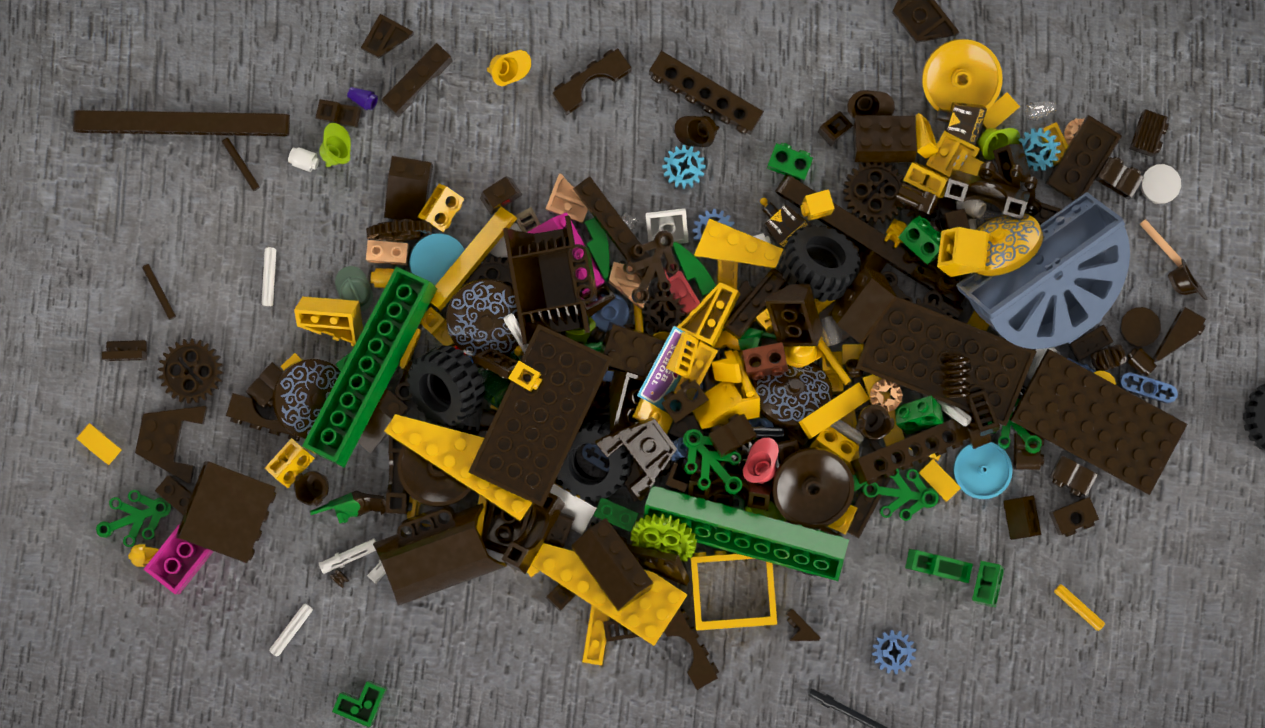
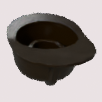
[847,90,895,119]
[674,116,720,147]
[1168,259,1208,300]

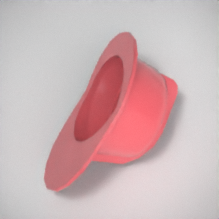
[743,438,779,484]

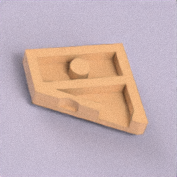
[546,173,588,224]
[608,262,649,310]

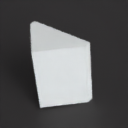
[645,208,689,244]

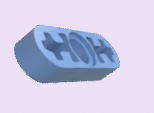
[1119,372,1178,403]

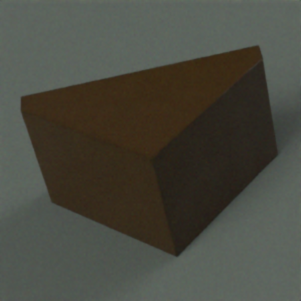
[818,111,853,146]

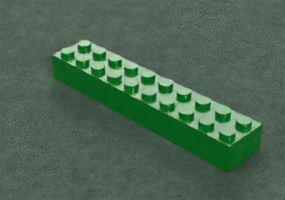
[302,267,438,468]
[643,486,849,581]

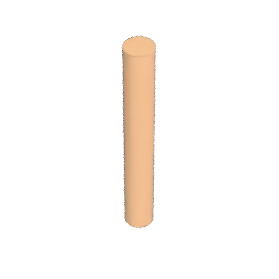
[1140,219,1182,267]

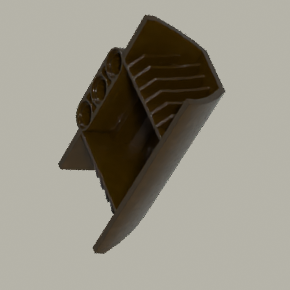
[503,215,597,345]
[373,503,507,606]

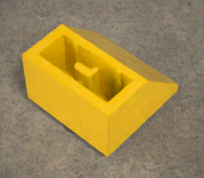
[937,227,989,277]

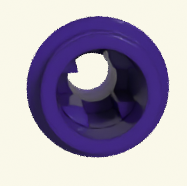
[347,87,378,110]

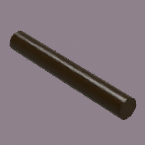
[222,138,260,191]
[142,264,176,320]

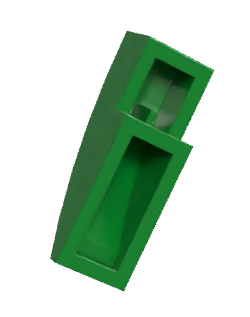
[585,218,610,282]
[672,242,716,298]
[905,549,973,583]

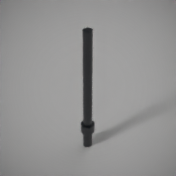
[808,688,888,728]

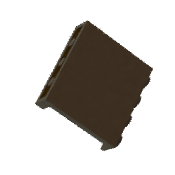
[175,461,276,563]

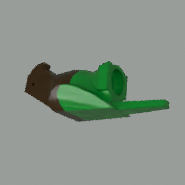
[310,490,386,523]

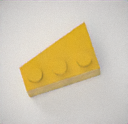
[677,282,740,348]
[294,296,363,347]

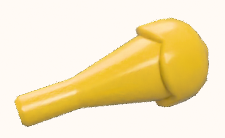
[128,544,159,567]

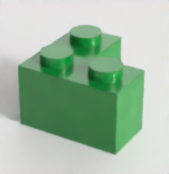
[332,680,388,728]

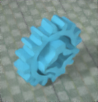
[1019,128,1061,171]
[662,145,706,189]

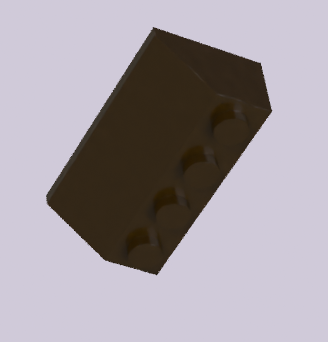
[571,518,653,611]

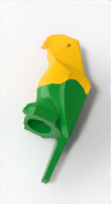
[714,328,777,351]

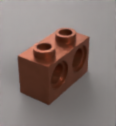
[743,342,788,380]

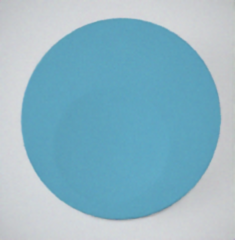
[409,233,465,286]
[953,442,1013,499]

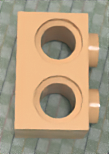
[366,240,410,266]

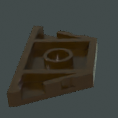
[892,0,959,43]

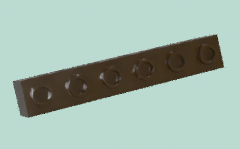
[649,50,764,135]
[850,419,969,485]

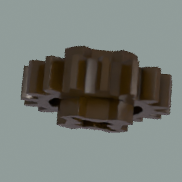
[642,291,687,333]

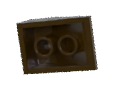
[384,156,433,222]
[609,370,646,432]
[358,388,410,454]
[481,503,533,555]

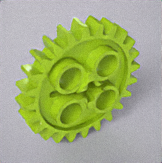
[631,514,697,562]

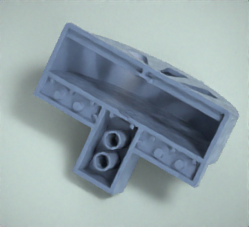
[956,192,1130,349]

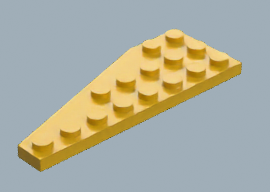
[384,414,532,521]
[531,543,687,646]

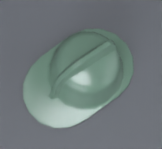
[335,266,373,312]

